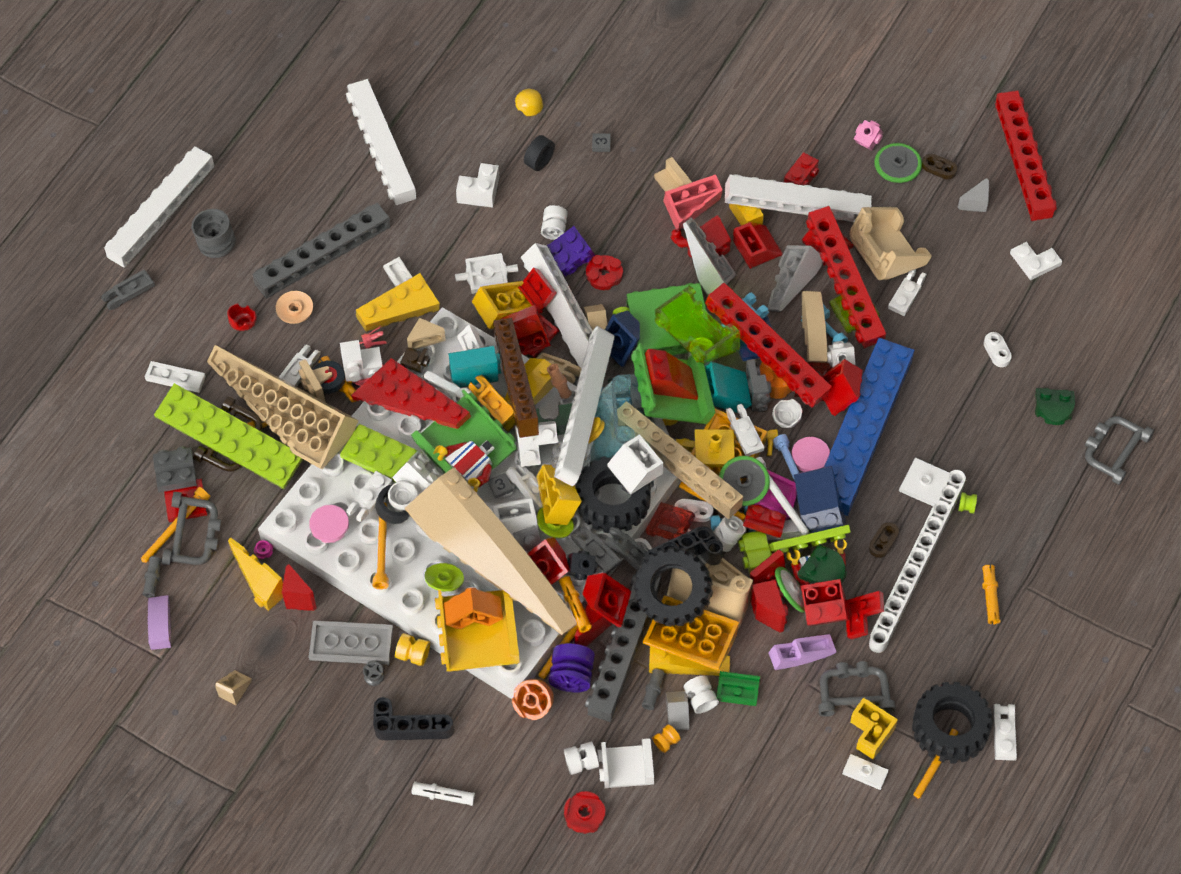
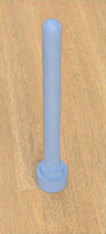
[773,434,799,481]

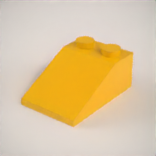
[472,281,532,329]

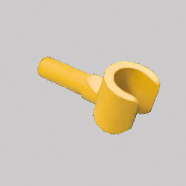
[767,429,778,457]

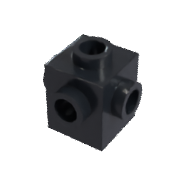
[566,551,598,581]

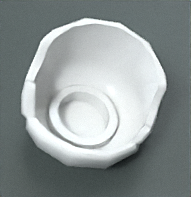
[772,399,802,428]
[388,481,418,510]

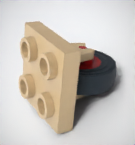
[298,359,345,402]

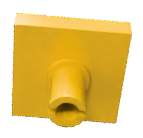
[694,429,735,467]

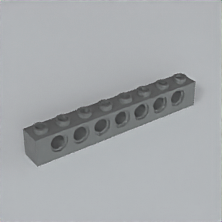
[252,203,390,299]
[585,568,662,722]

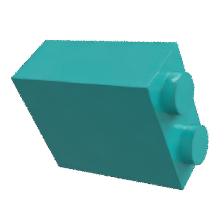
[448,346,502,388]
[705,362,752,413]

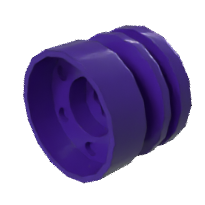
[549,643,595,692]

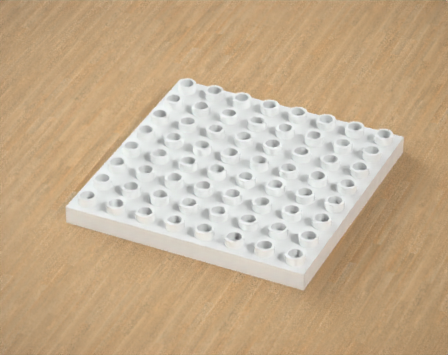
[258,307,681,699]

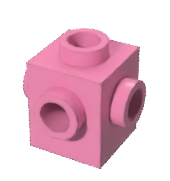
[854,120,883,151]

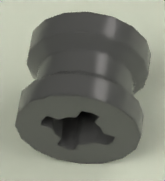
[363,661,384,686]

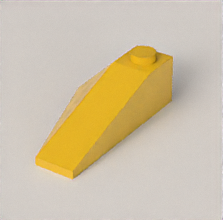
[494,358,553,432]
[228,538,283,611]

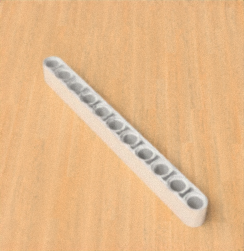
[554,326,614,486]
[869,470,966,653]

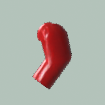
[671,229,688,248]

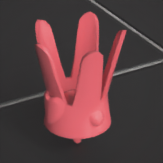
[359,326,387,349]

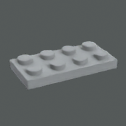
[309,621,393,665]

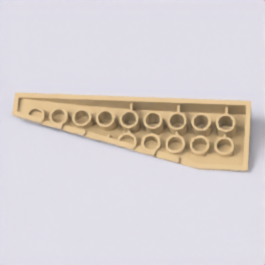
[207,345,359,469]
[405,468,577,635]

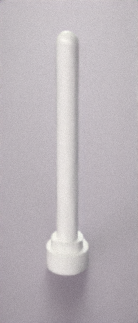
[756,457,809,535]

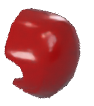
[227,303,257,331]

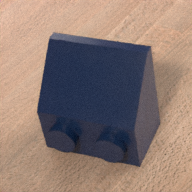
[605,310,640,367]

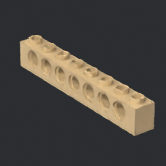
[613,401,743,519]

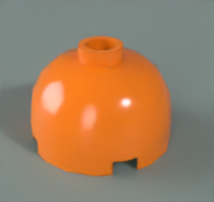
[512,678,554,720]

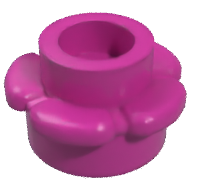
[254,540,273,559]

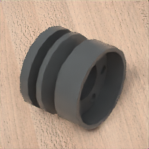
[191,209,236,258]

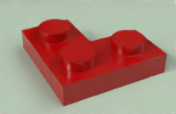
[846,591,885,639]

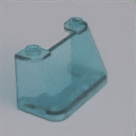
[594,374,635,461]

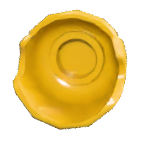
[515,88,543,116]

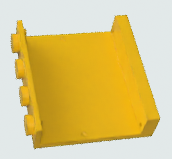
[435,590,520,672]

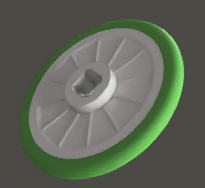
[775,567,805,612]

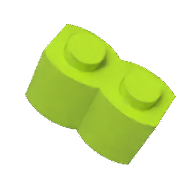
[738,531,771,574]

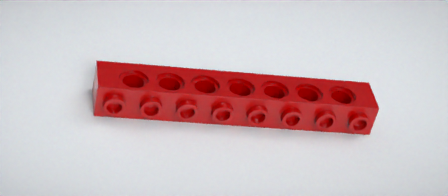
[995,91,1057,221]
[806,206,886,348]
[705,283,832,408]

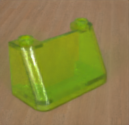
[655,285,740,363]

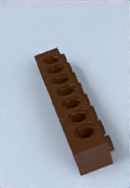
[493,318,539,438]

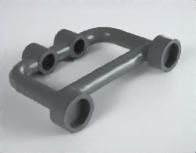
[1085,416,1155,485]
[162,491,221,565]
[818,661,896,717]

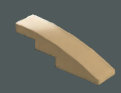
[802,291,827,363]

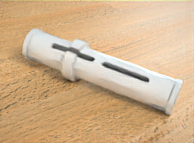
[412,781,475,806]

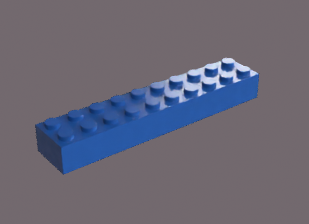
[824,338,914,516]

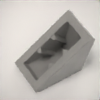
[958,178,989,212]
[665,691,689,731]

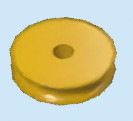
[588,417,605,444]

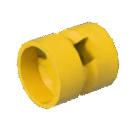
[395,633,431,666]

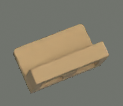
[654,157,692,192]

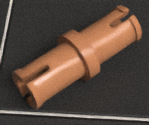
[547,364,572,399]

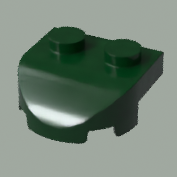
[1035,388,1075,425]
[797,545,847,584]

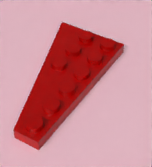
[351,358,471,429]

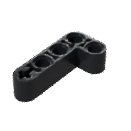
[644,526,723,566]
[373,697,454,741]

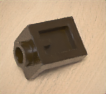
[400,347,431,373]

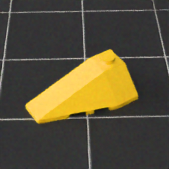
[649,646,730,676]

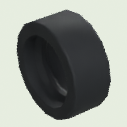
[524,135,555,171]
[375,485,410,524]

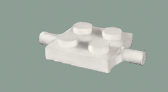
[455,253,518,294]

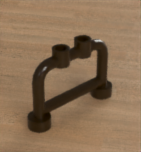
[193,396,262,472]

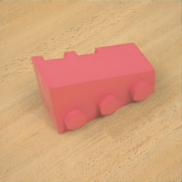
[663,175,723,230]

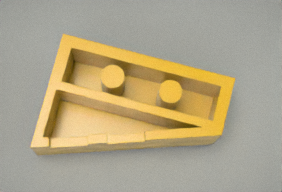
[536,464,582,525]

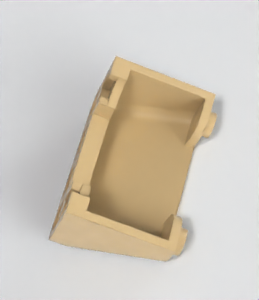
[850,207,931,280]
[667,568,753,629]

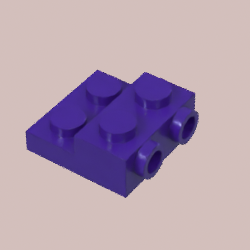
[547,226,595,277]

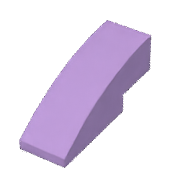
[148,595,171,650]
[769,634,836,670]

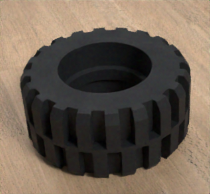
[576,455,651,533]
[634,547,713,626]
[912,681,993,764]

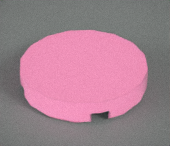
[792,437,830,472]
[309,505,349,543]

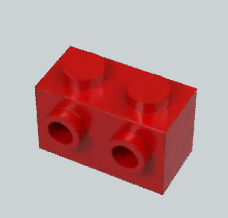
[784,152,819,186]

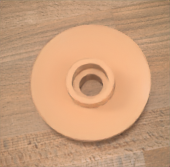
[276,291,313,324]

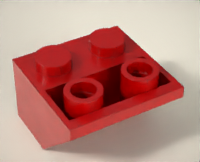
[733,222,782,269]
[501,305,551,355]
[822,359,863,416]
[801,579,849,627]
[750,580,788,633]

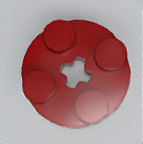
[586,255,623,290]
[564,791,605,833]

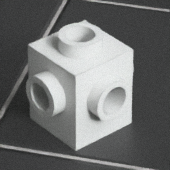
[827,341,855,368]

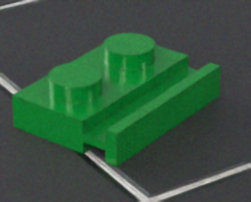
[717,671,760,706]

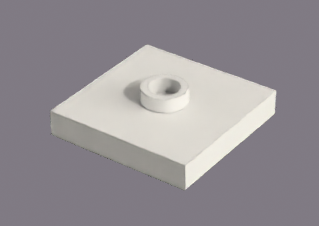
[899,458,949,506]

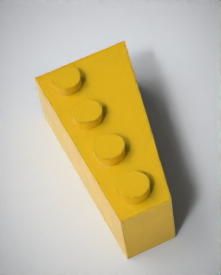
[356,273,440,332]

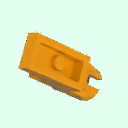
[468,375,514,426]

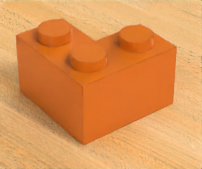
[444,588,503,630]

